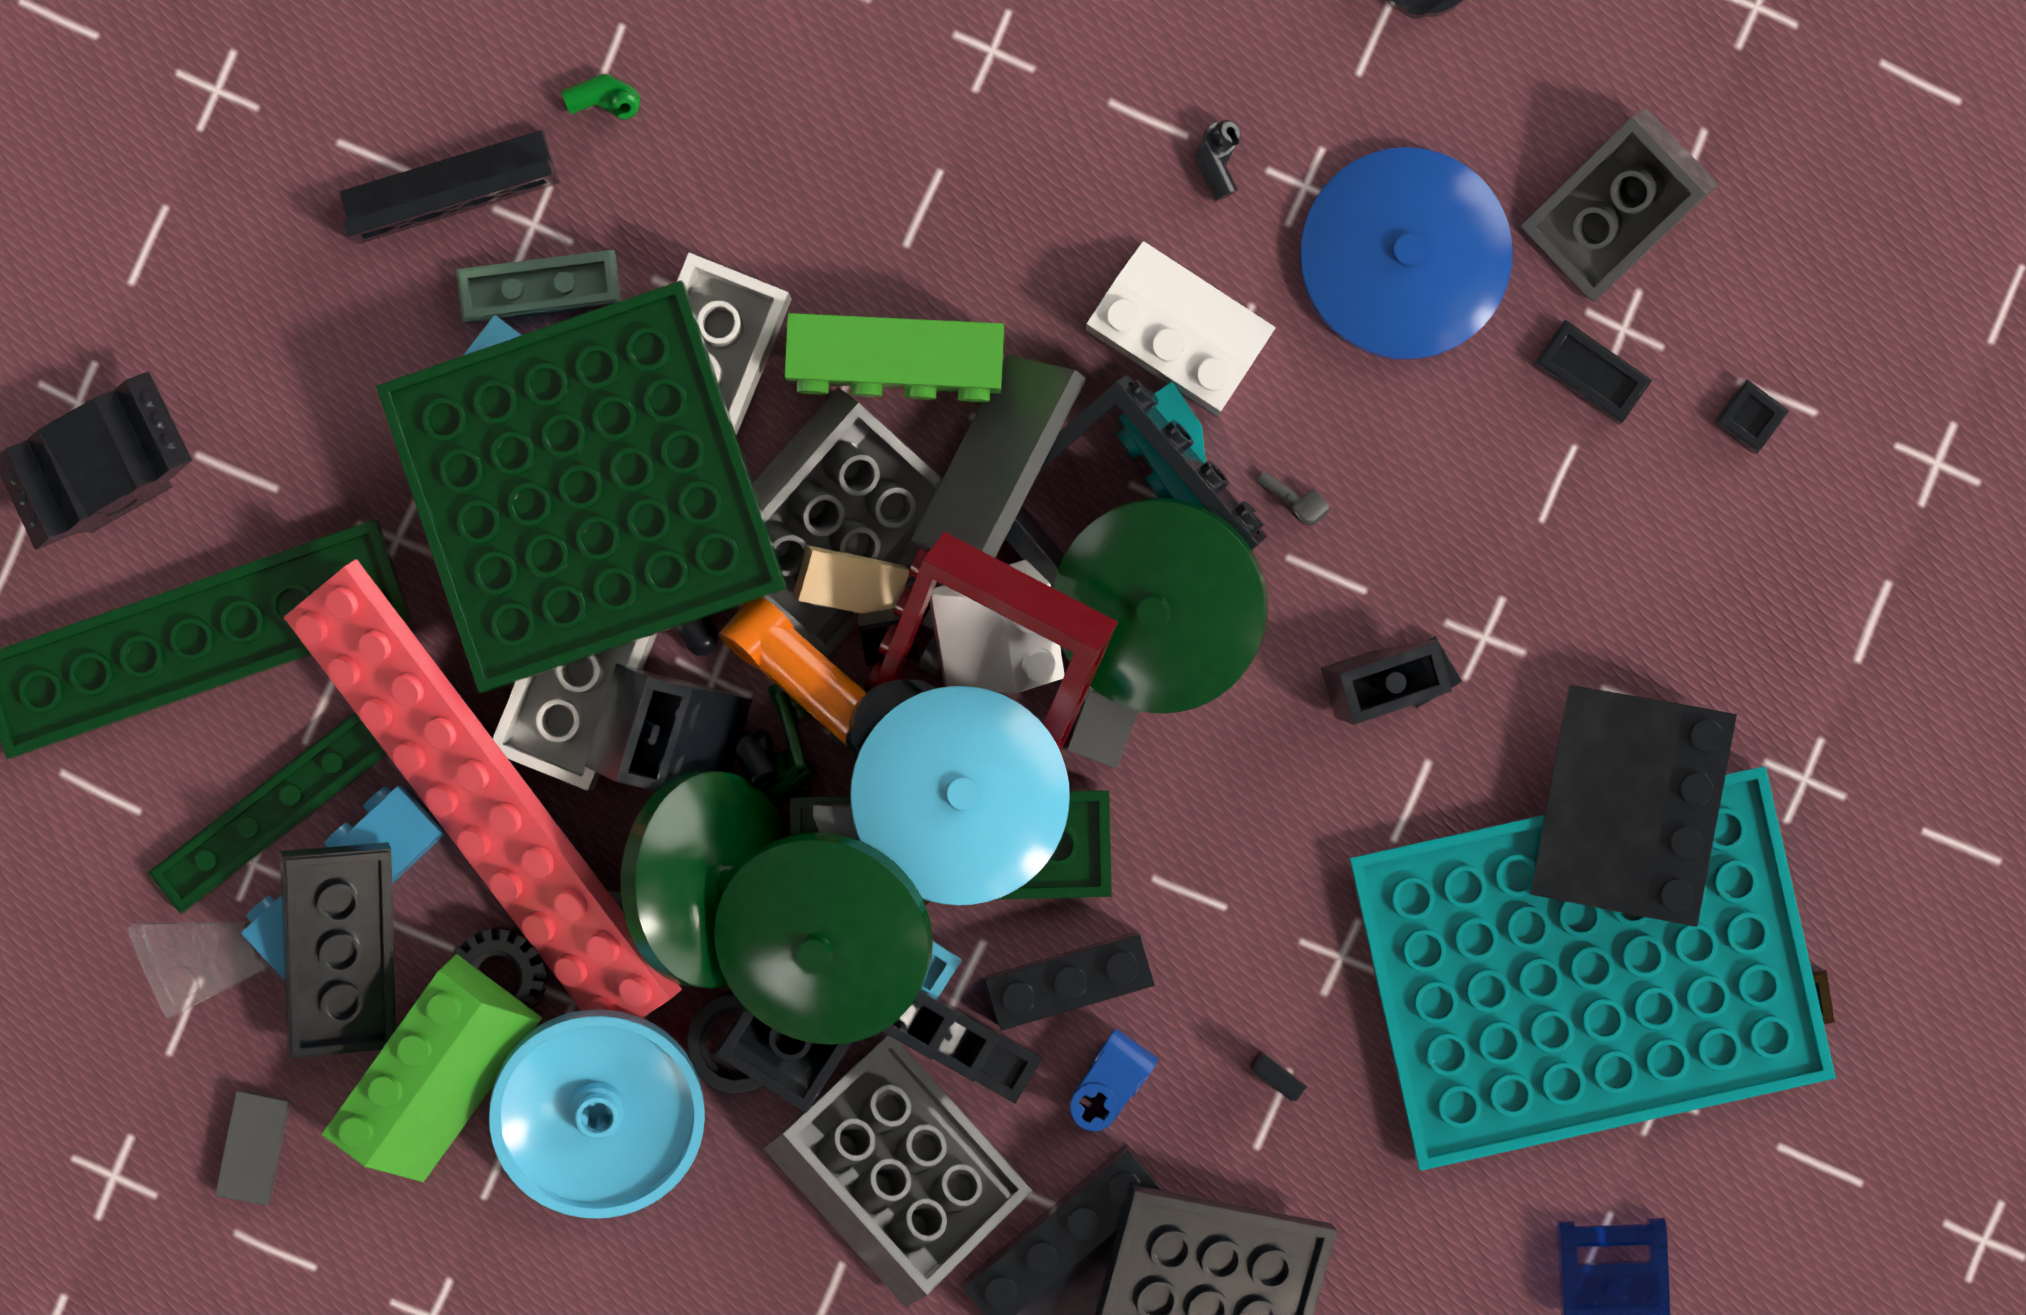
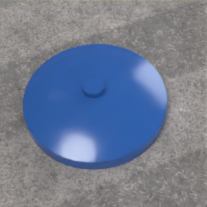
[1299,147,1513,360]

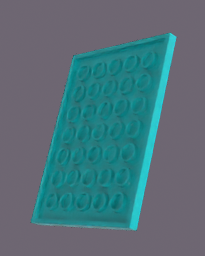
[1349,766,1836,1171]

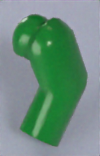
[561,74,640,120]

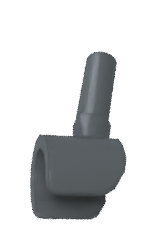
[1258,472,1330,525]

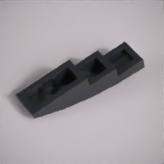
[882,989,1042,1104]

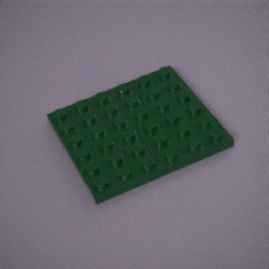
[376,280,788,693]

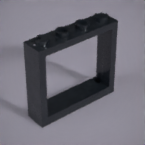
[1005,375,1268,588]

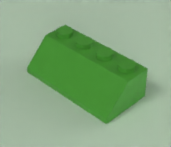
[785,313,1004,402]
[322,954,542,1182]

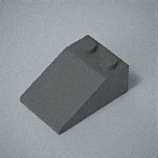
[1521,108,1719,302]

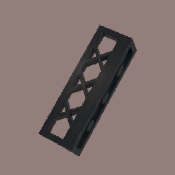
[339,130,560,244]

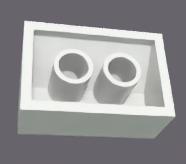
[1085,241,1276,417]

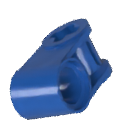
[1070,1028,1160,1131]

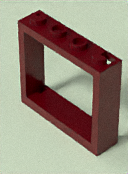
[864,532,1118,753]

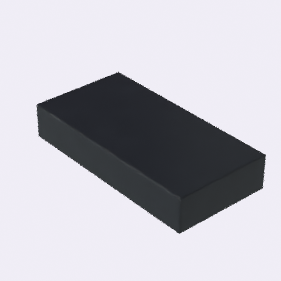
[1533,320,1652,425]

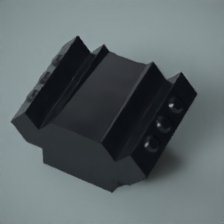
[0,371,193,550]

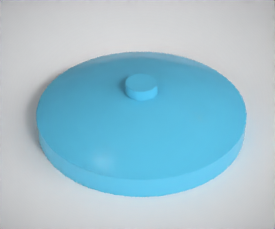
[850,686,1070,906]
[489,1009,705,1219]

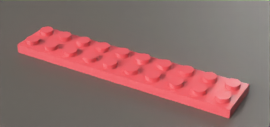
[283,559,682,1018]

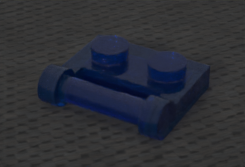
[1556,1218,1670,1315]

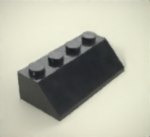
[963,1144,1165,1315]

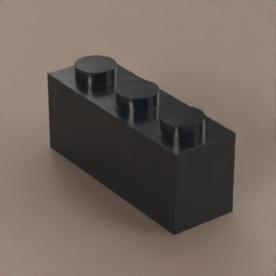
[985,931,1155,1031]

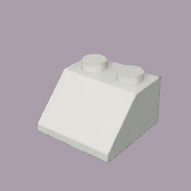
[929,560,1065,694]

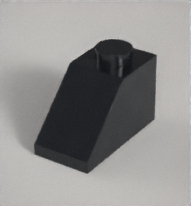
[1321,640,1452,725]

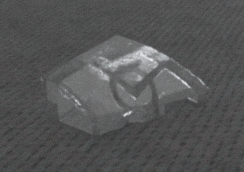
[126,921,269,1020]

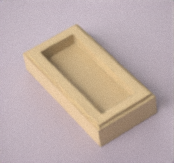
[793,545,909,614]

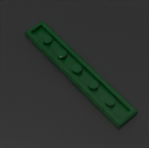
[148,712,388,914]

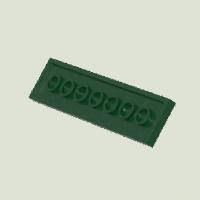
[0,519,413,759]

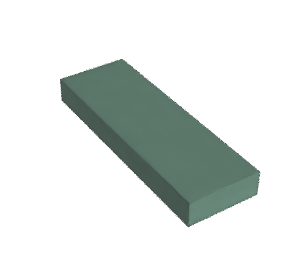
[456,250,621,324]

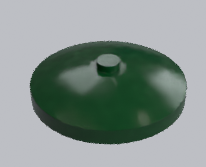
[1054,498,1268,714]
[621,771,788,988]
[714,833,933,1045]

